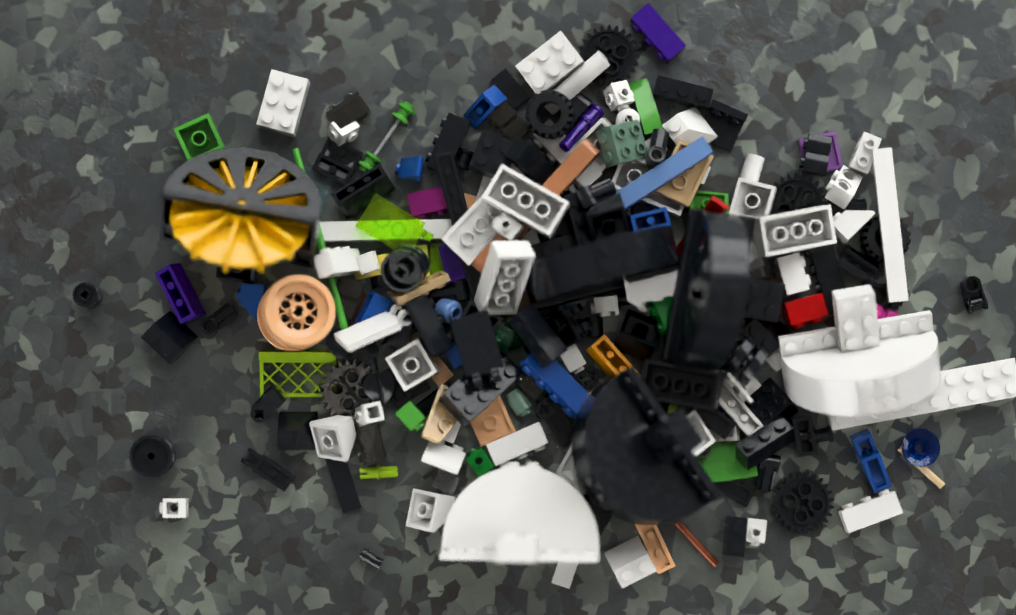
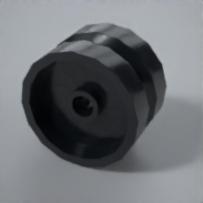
[381,244,429,292]
[724,336,771,385]
[129,435,176,477]

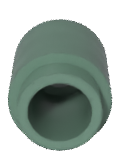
[506,388,533,417]

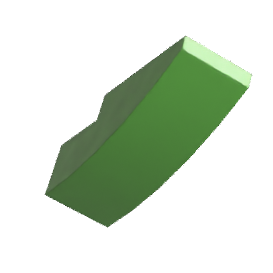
[628,78,663,137]

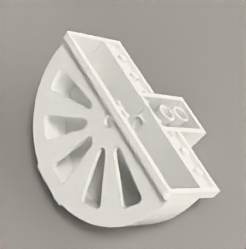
[778,284,941,416]
[439,462,601,563]

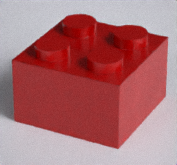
[781,293,829,330]

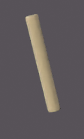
[897,445,945,489]

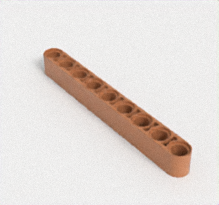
[471,139,601,274]

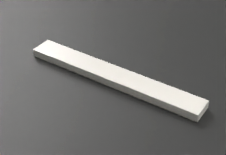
[871,147,909,303]

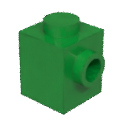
[466,447,495,477]

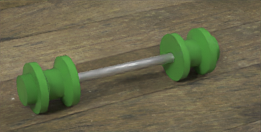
[358,101,415,173]

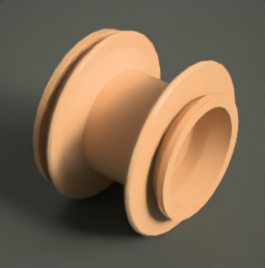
[257,274,335,352]

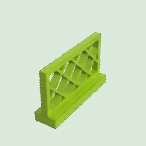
[259,350,337,397]

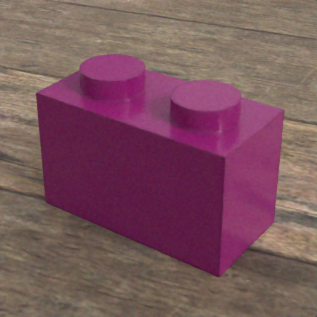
[406,186,448,220]

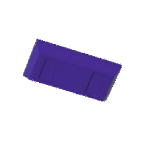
[438,244,466,283]

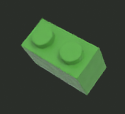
[395,401,426,432]

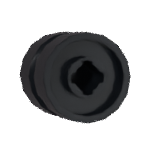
[73,282,102,309]

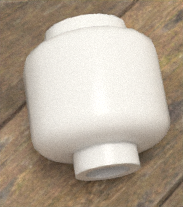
[615,108,641,125]

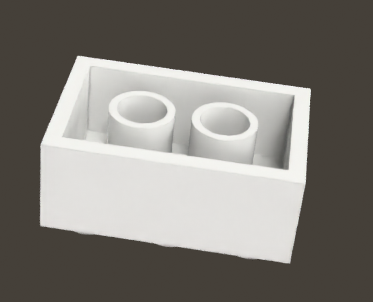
[516,31,585,94]
[256,69,310,137]

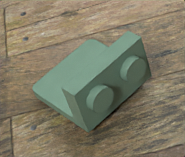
[596,120,648,168]

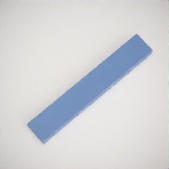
[616,136,714,210]

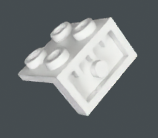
[719,362,762,403]

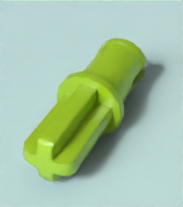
[359,465,398,480]

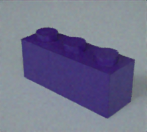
[630,3,686,64]
[155,263,206,324]

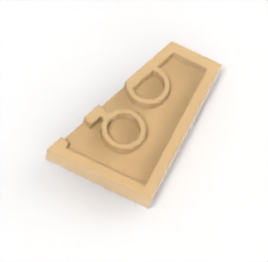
[386,271,451,306]
[421,384,458,444]

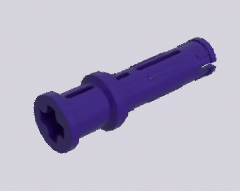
[559,104,604,152]

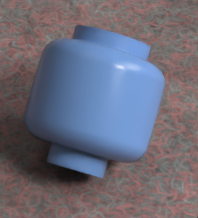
[434,298,462,325]

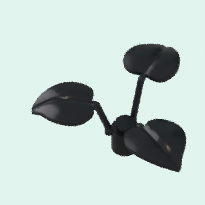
[324,318,412,405]

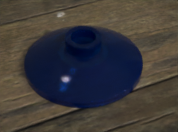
[902,428,940,467]

